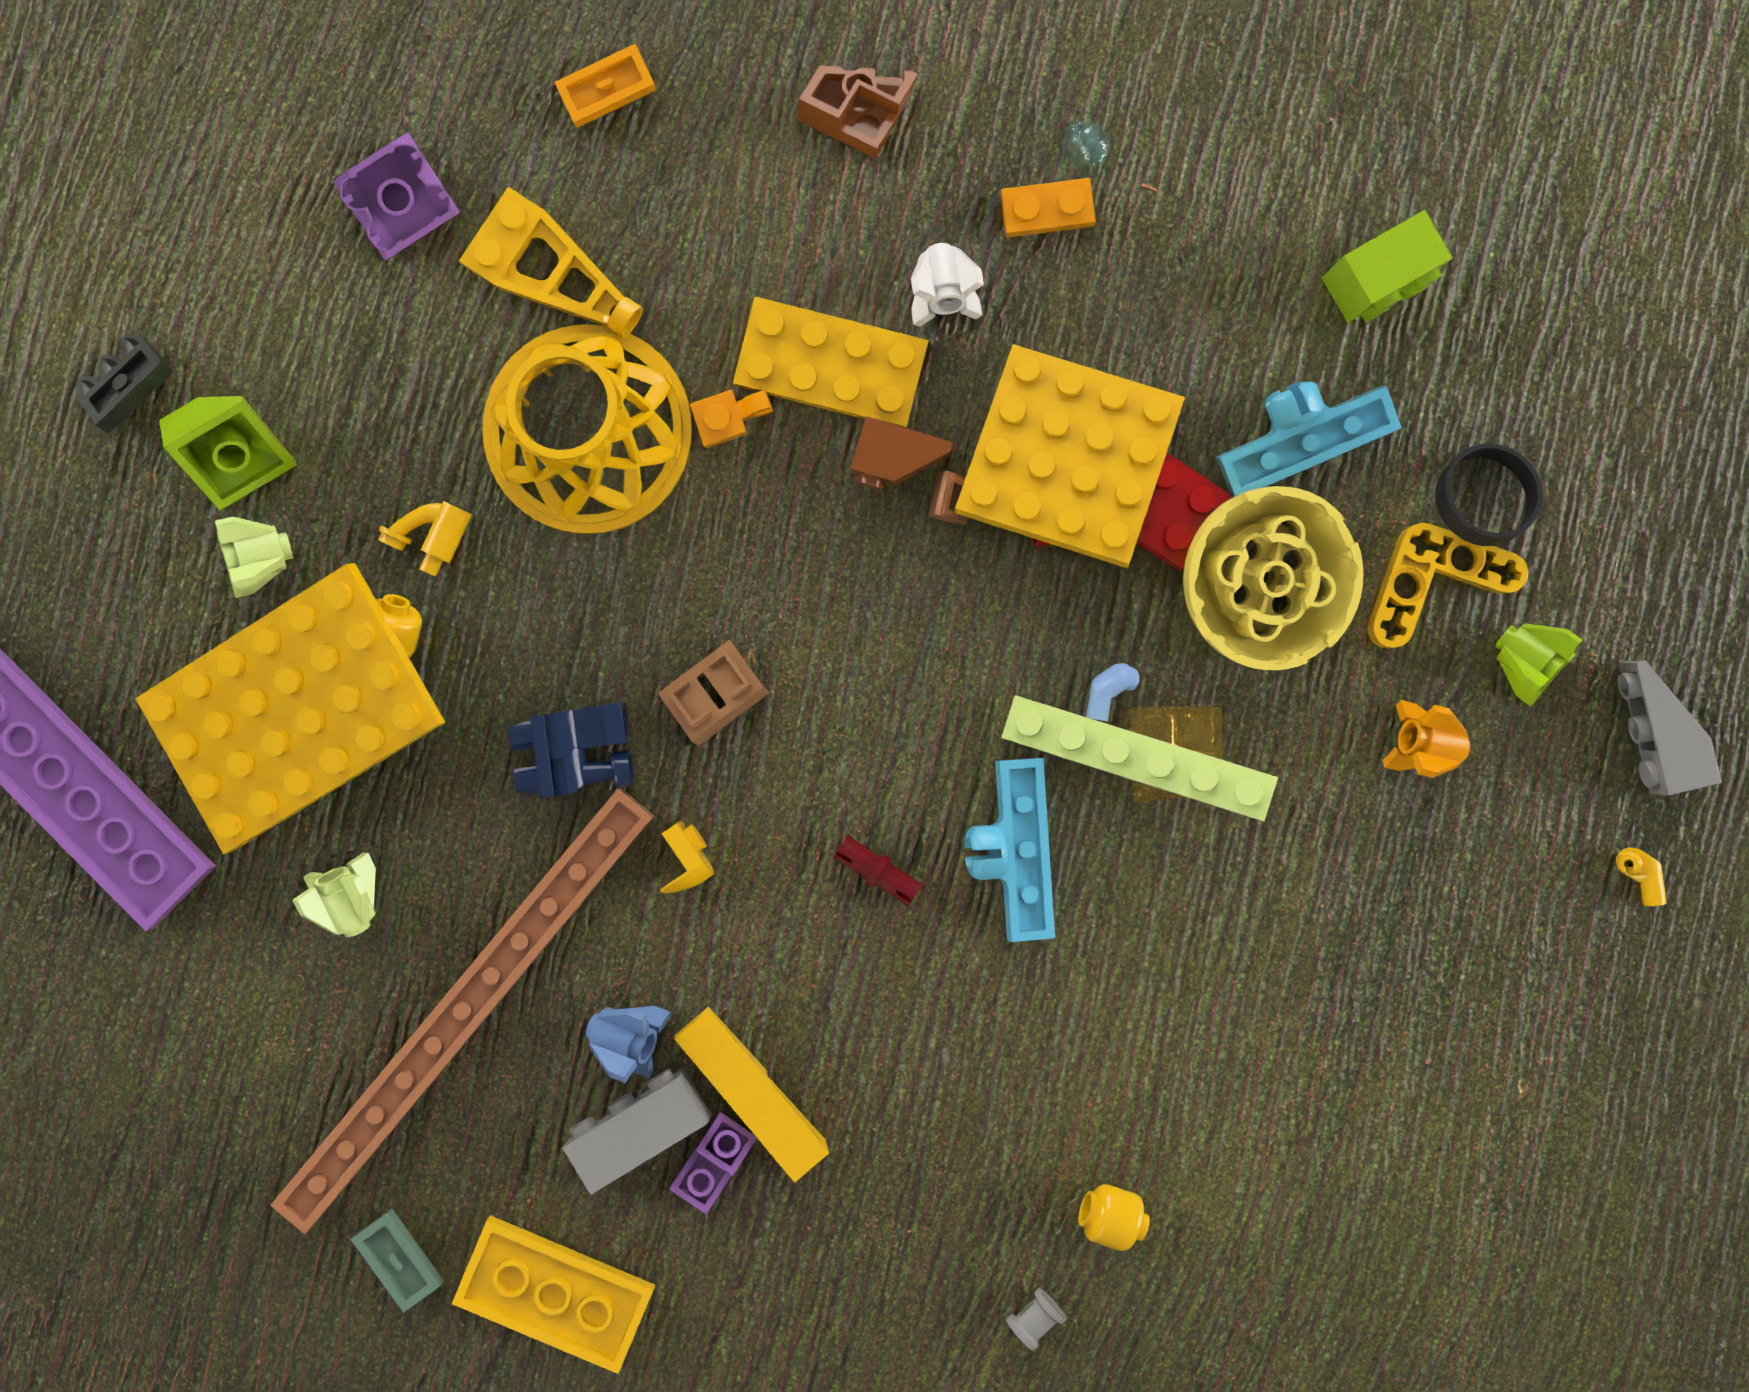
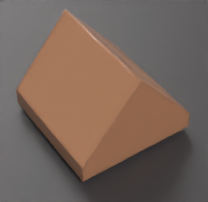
[927,471,968,525]

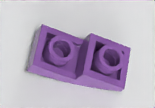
[669,1112,757,1215]

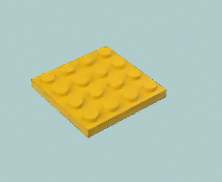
[955,344,1185,569]

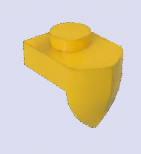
[660,821,714,893]

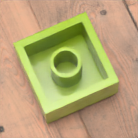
[1322,210,1453,324]

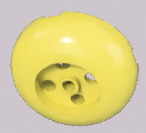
[1183,486,1364,670]

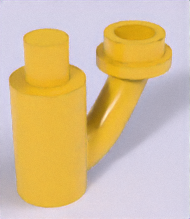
[378,501,472,576]

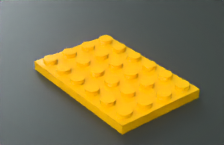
[135,563,446,855]

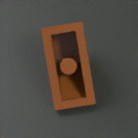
[850,416,953,491]

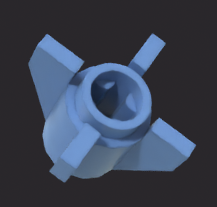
[586,1006,671,1083]

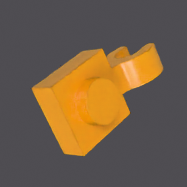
[690,389,773,449]

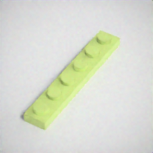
[1001,695,1278,822]

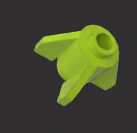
[1495,623,1583,707]

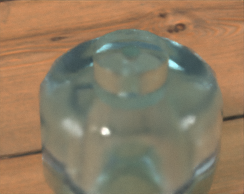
[1062,120,1111,169]

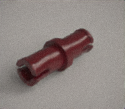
[833,834,924,907]

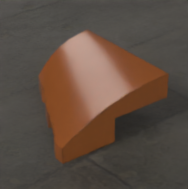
[797,65,918,159]

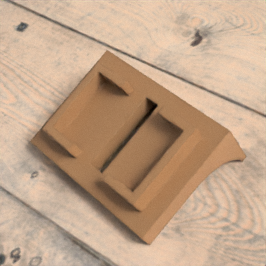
[658,640,769,746]

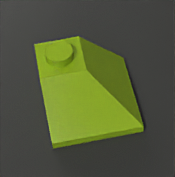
[159,396,297,511]

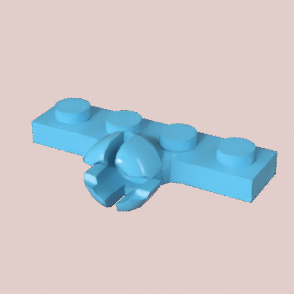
[1216,381,1402,498]
[964,758,1055,942]

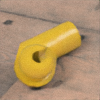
[1616,847,1667,906]

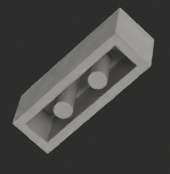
[562,1068,712,1195]

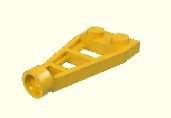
[459,187,643,338]

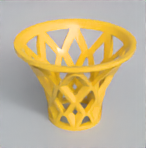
[482,324,692,534]

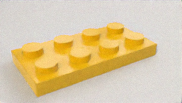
[733,296,928,428]
[452,1215,655,1374]

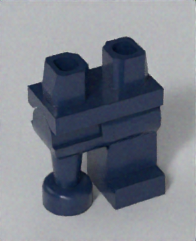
[508,702,634,798]

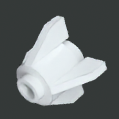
[911,243,984,327]

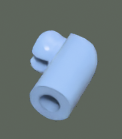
[1086,663,1140,722]

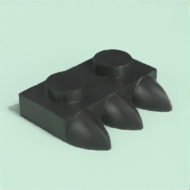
[76,334,173,434]

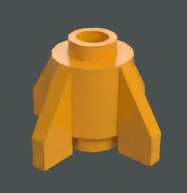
[1382,700,1470,778]

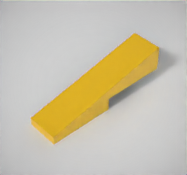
[674,1006,829,1183]

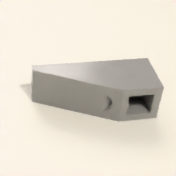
[1617,660,1722,795]

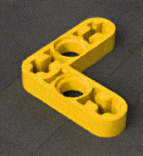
[1367,523,1529,649]

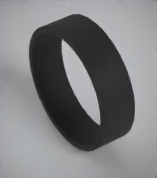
[1435,443,1543,546]

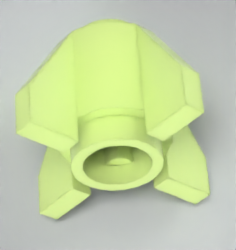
[215,517,293,598]
[293,852,376,937]

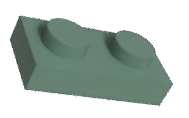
[351,1208,444,1313]

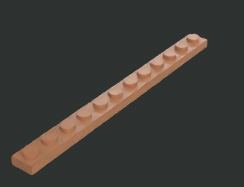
[270,788,655,1234]

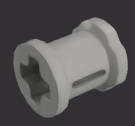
[1006,1288,1067,1351]

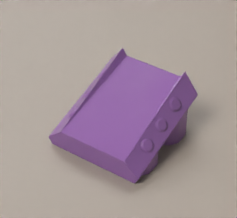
[333,133,460,260]

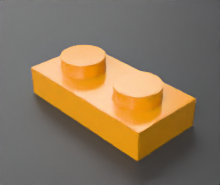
[554,44,657,128]
[1000,178,1096,238]

